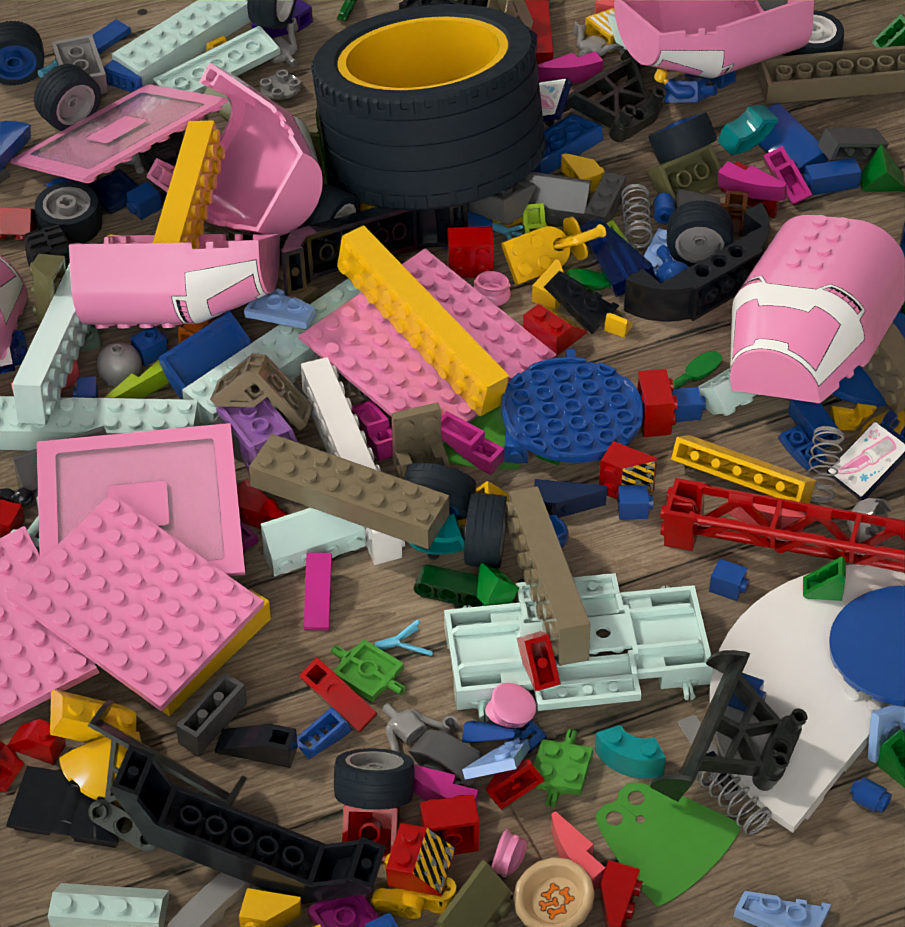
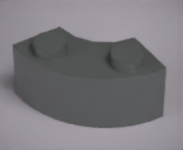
[408,730,482,787]

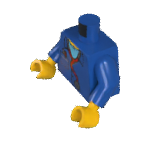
[654,68,718,102]

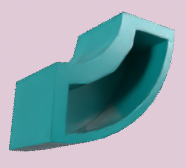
[717,105,779,156]
[408,514,465,555]
[595,725,666,779]

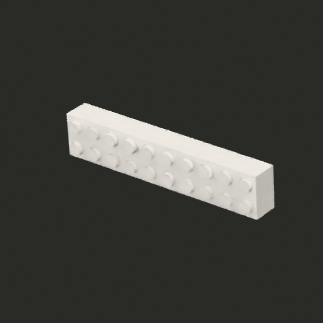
[301,357,405,565]

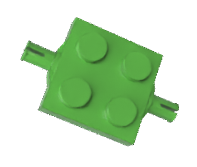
[331,639,406,703]
[534,729,594,808]

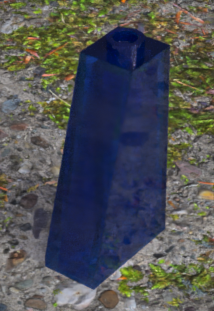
[580,217,656,297]

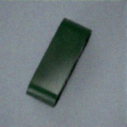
[413,565,483,607]

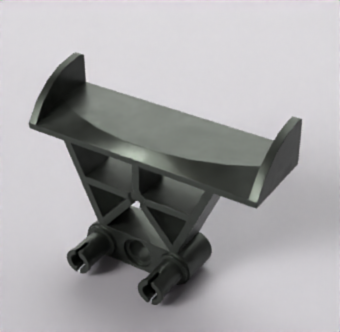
[543,50,666,142]
[650,650,808,802]
[88,700,247,851]

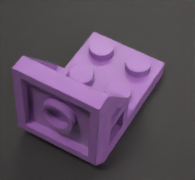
[216,387,297,492]

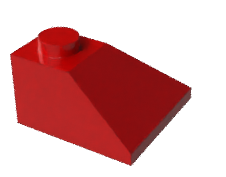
[342,804,400,861]

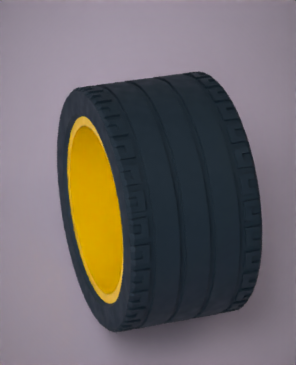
[311,4,546,210]

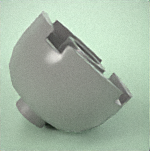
[97,342,143,387]
[847,498,892,547]

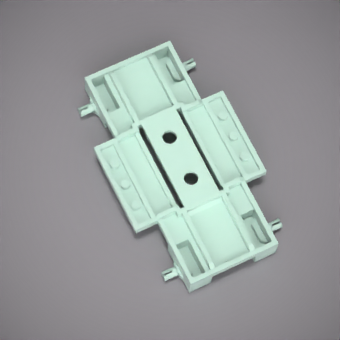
[444,573,713,722]

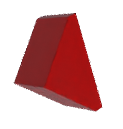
[486,760,545,810]

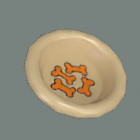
[513,857,595,927]

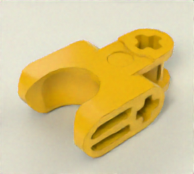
[371,854,457,919]

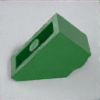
[477,562,520,606]

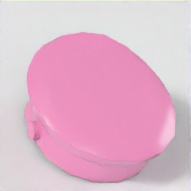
[473,271,511,307]
[486,683,536,728]
[491,829,527,878]

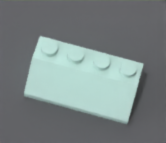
[698,368,759,416]
[261,508,366,576]
[48,883,170,927]

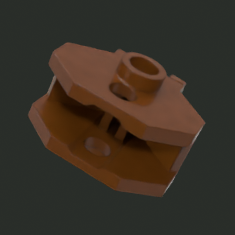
[720,190,751,236]

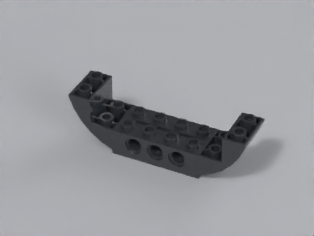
[624,203,770,322]

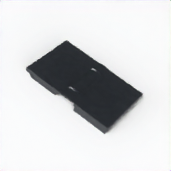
[6,766,126,848]

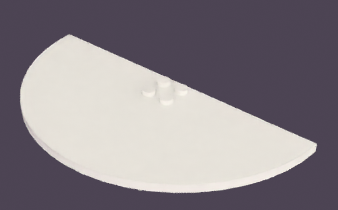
[709,564,905,833]

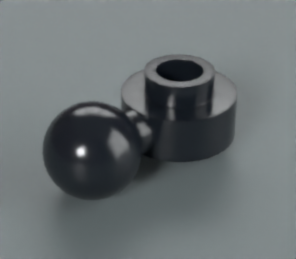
[0,488,33,507]

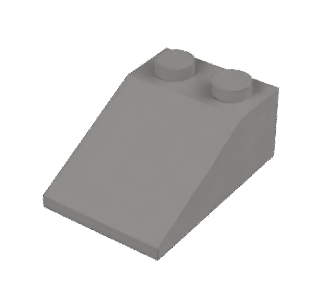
[51,34,108,94]

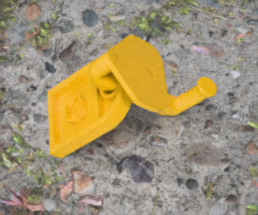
[500,217,606,285]

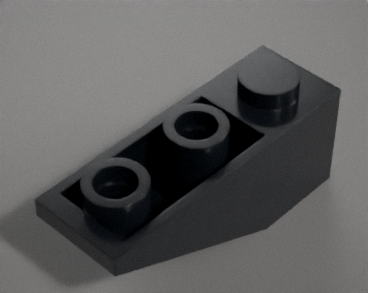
[215,724,298,768]

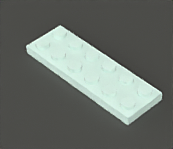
[153,26,281,94]

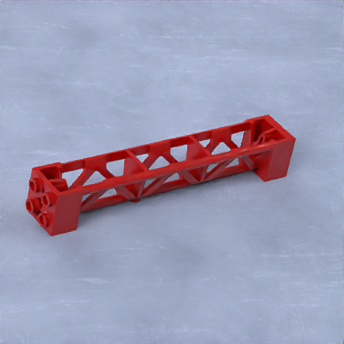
[660,478,905,573]

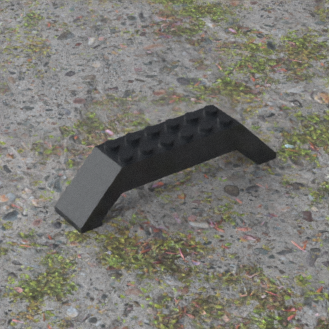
[281,204,468,297]
[110,744,386,904]

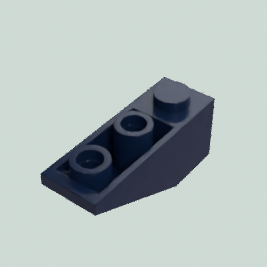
[534,479,607,518]

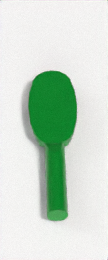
[337,0,357,21]
[566,269,625,291]
[673,351,723,389]

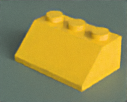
[50,689,136,743]

